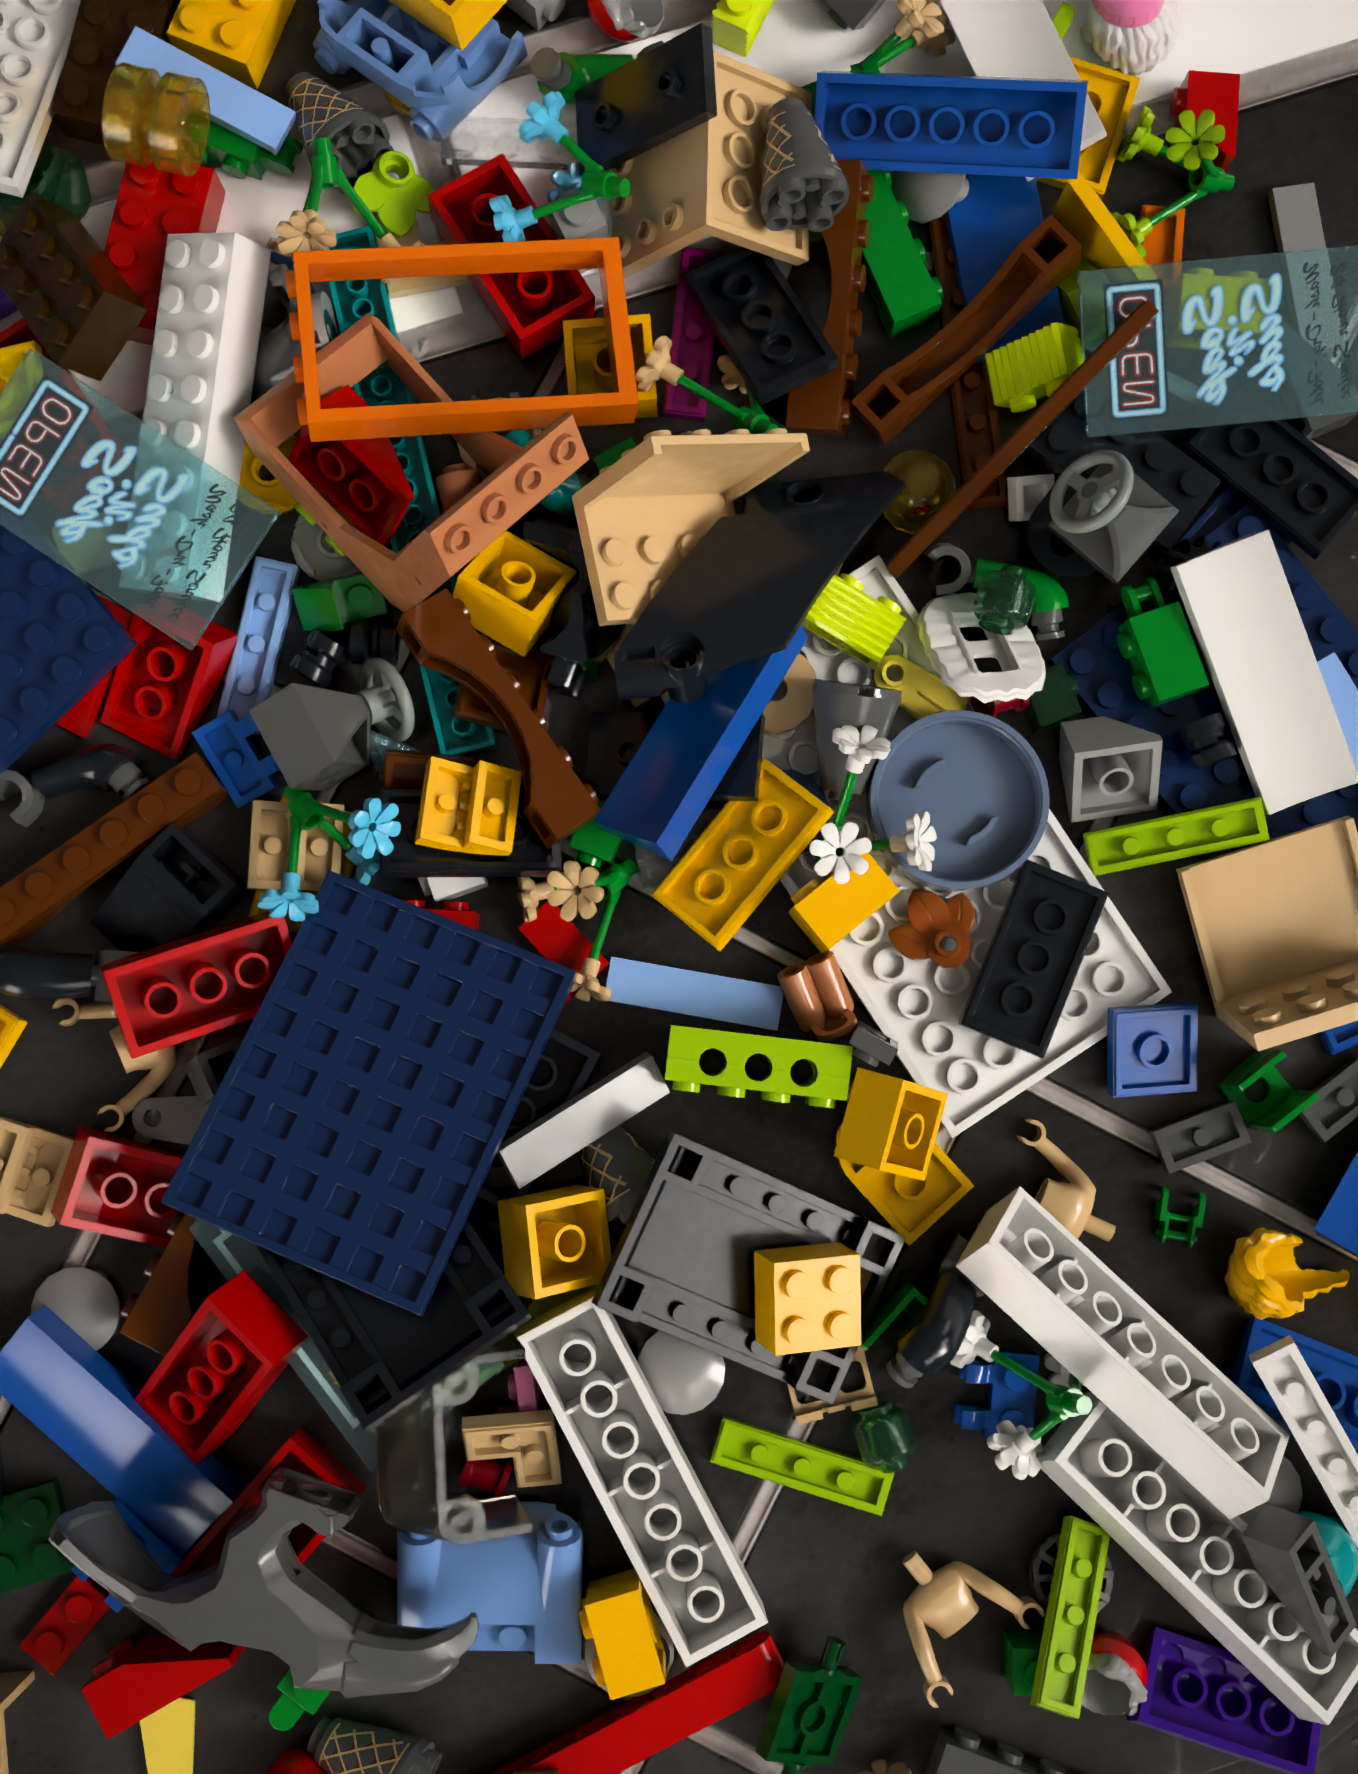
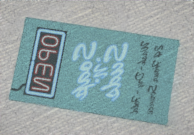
[1077,245,1358,438]
[0,348,281,650]

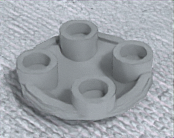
[892,171,970,224]
[31,1267,120,1351]
[638,1330,725,1415]

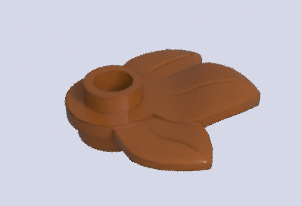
[888,889,975,968]

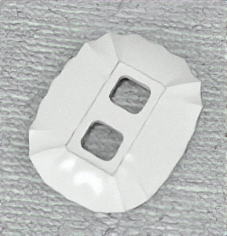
[916,592,1046,703]

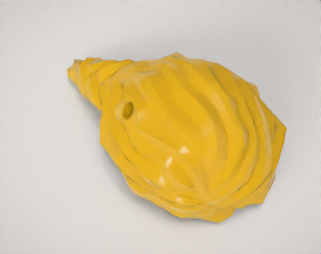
[1224,1227,1350,1320]

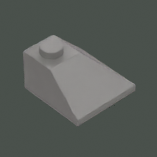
[1059,716,1163,823]

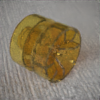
[102,62,210,177]

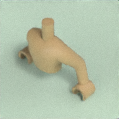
[53,998,177,1133]
[977,1118,1116,1242]
[902,1551,1044,1708]

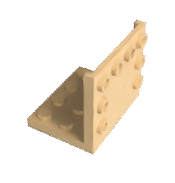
[610,50,812,278]
[572,428,810,626]
[1176,816,1358,1051]

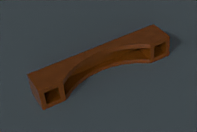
[785,160,874,437]
[851,214,1081,446]
[396,588,601,849]
[0,752,230,946]
[120,1212,209,1356]

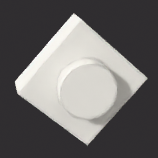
[1007,474,1055,522]

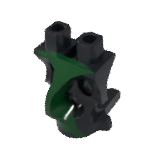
[523,521,627,700]

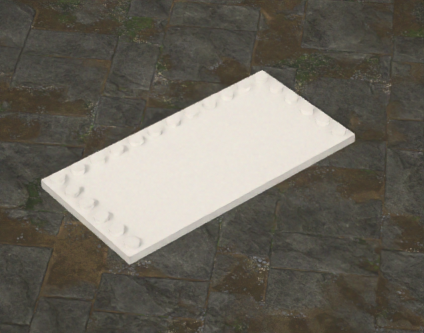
[661,555,1172,1138]

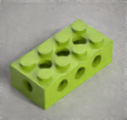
[665,1025,853,1108]

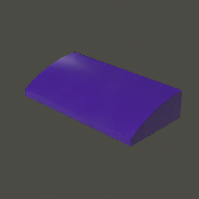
[1126,1627,1322,1774]

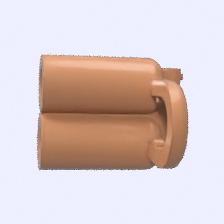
[777,951,858,1041]

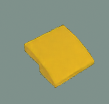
[415,756,522,856]

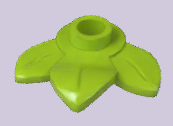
[352,151,435,237]

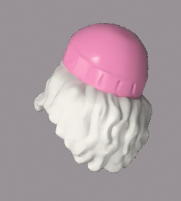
[1080,0,1181,76]

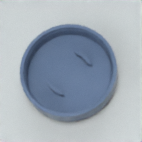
[866,710,1050,891]

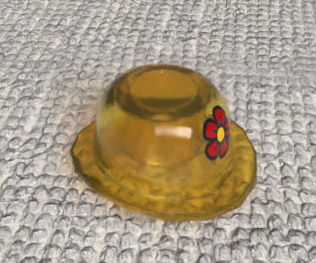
[883,450,956,535]

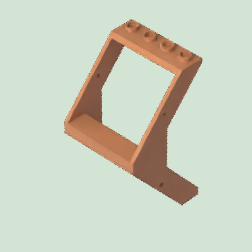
[234,313,589,612]

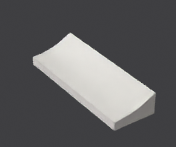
[940,0,1107,182]
[1170,530,1358,815]

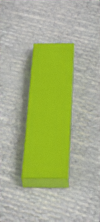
[1082,797,1270,876]
[710,1416,895,1516]
[1030,1516,1110,1719]

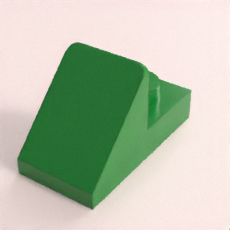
[291,571,388,631]

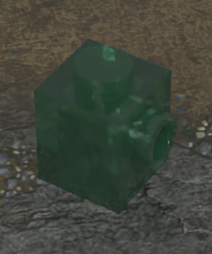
[1023,661,1082,734]

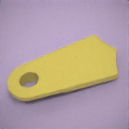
[873,655,969,721]
[140,1697,195,1774]

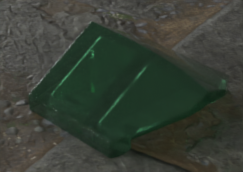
[0,142,92,221]

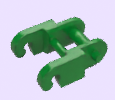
[1154,1186,1206,1249]

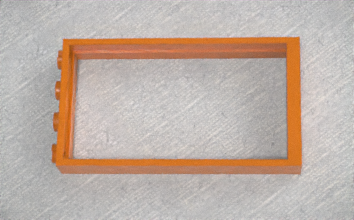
[286,237,639,442]

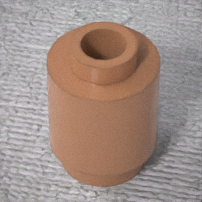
[435,463,480,514]

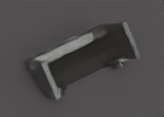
[375,1332,533,1544]

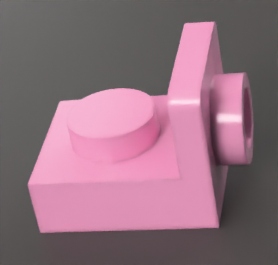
[495,1359,542,1414]

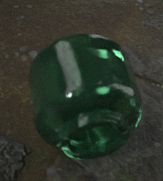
[972,565,1037,635]
[852,1400,917,1473]

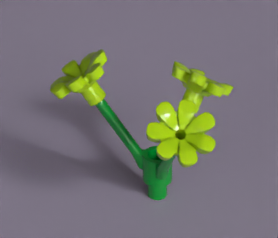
[1111,105,1235,258]

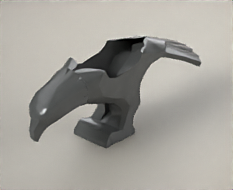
[48,1467,479,1699]

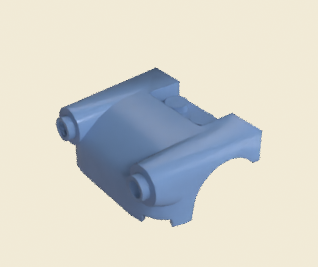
[313,0,528,142]
[397,1501,584,1664]

